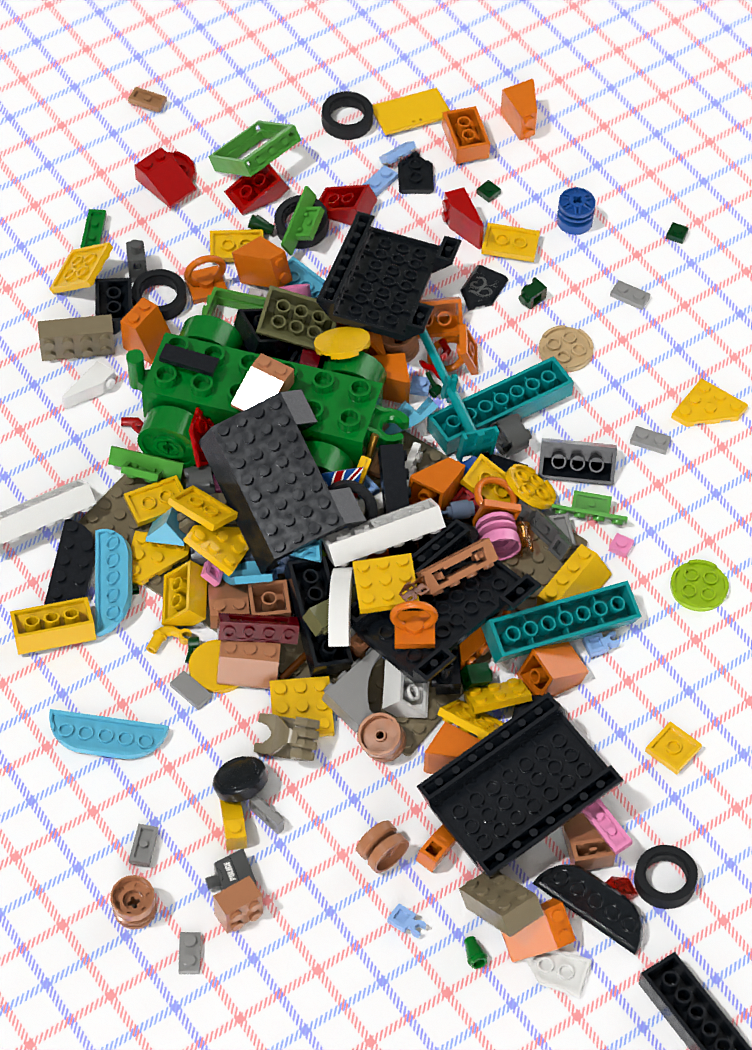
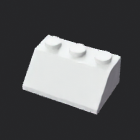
[382,659,429,718]

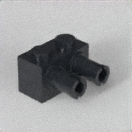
[431,649,461,695]

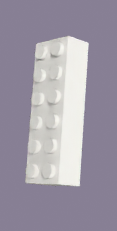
[0,479,97,548]
[322,498,446,568]

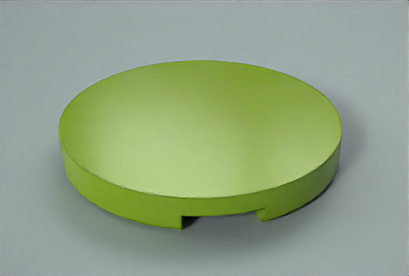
[670,559,729,612]

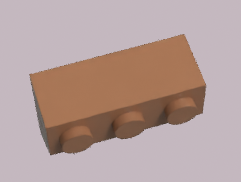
[217,640,281,689]

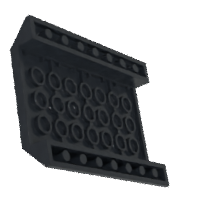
[417,692,624,878]

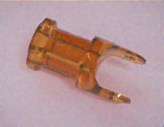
[515,521,534,557]

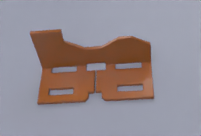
[399,576,430,601]

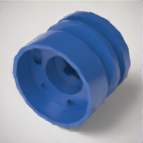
[556,187,596,235]

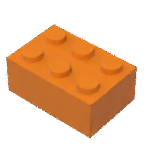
[442,106,490,164]

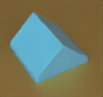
[146,507,186,546]

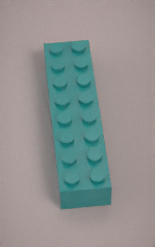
[427,356,574,455]
[481,580,642,663]

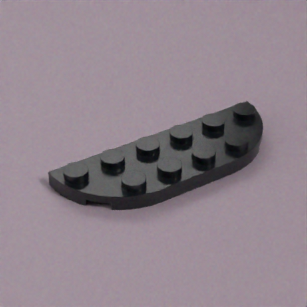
[44,519,95,605]
[532,864,643,955]

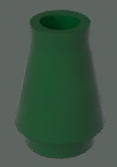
[248,215,275,235]

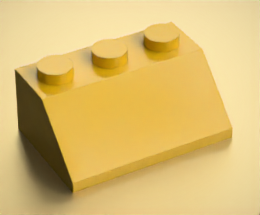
[162,560,207,626]

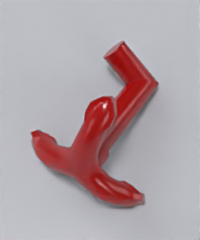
[419,338,452,381]

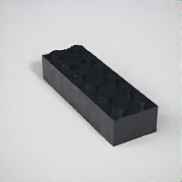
[284,556,353,677]
[638,952,752,1050]

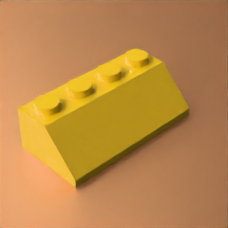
[536,544,612,606]
[10,597,96,655]

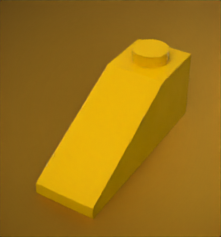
[219,799,247,851]

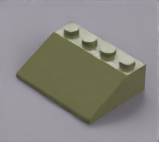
[256,285,337,351]

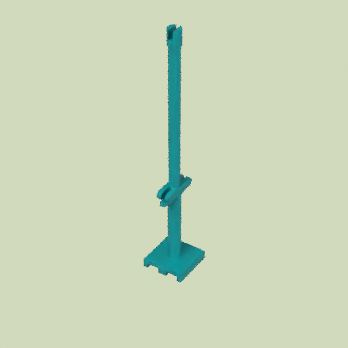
[419,329,500,462]

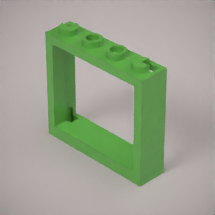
[208,120,301,177]
[202,287,266,351]

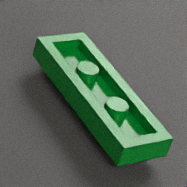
[80,209,107,248]

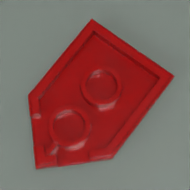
[188,407,214,467]

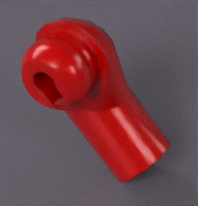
[121,417,143,433]

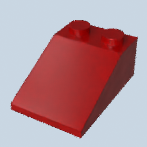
[134,147,197,208]
[224,163,290,215]
[319,184,378,225]
[441,187,484,249]

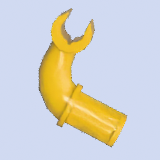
[146,625,192,654]

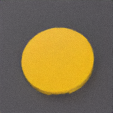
[314,327,371,360]
[505,464,556,510]
[189,639,239,694]

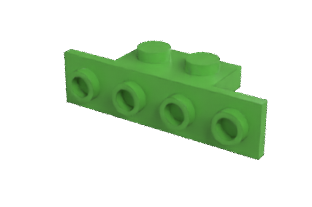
[281,186,325,255]
[108,446,184,483]
[552,490,628,525]

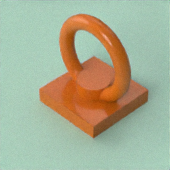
[183,255,227,304]
[427,324,478,376]
[472,476,522,526]
[390,601,438,649]

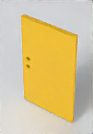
[372,87,450,136]

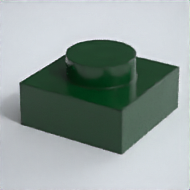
[476,180,501,203]
[666,222,689,244]

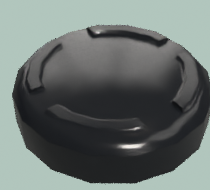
[212,756,268,803]

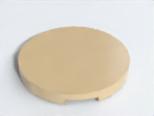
[538,325,594,372]

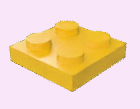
[645,721,702,775]

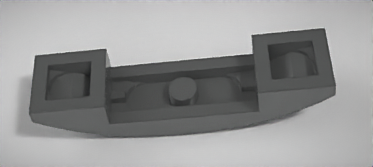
[516,499,572,561]

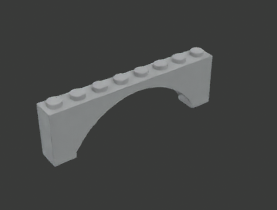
[322,647,382,733]

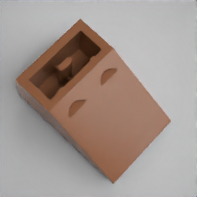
[561,813,616,870]

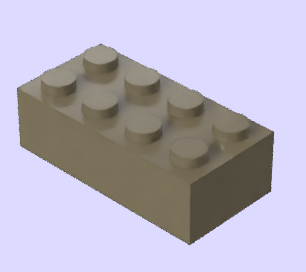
[37,314,115,361]
[459,871,544,937]

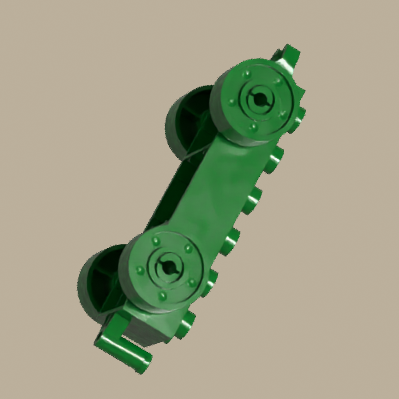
[126,315,409,473]

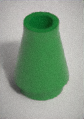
[464,936,488,969]

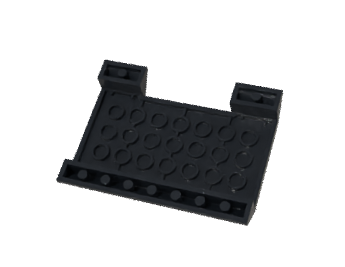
[316,211,462,341]
[198,390,367,574]
[350,519,541,683]

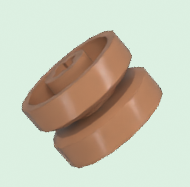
[357,712,407,763]
[356,820,409,873]

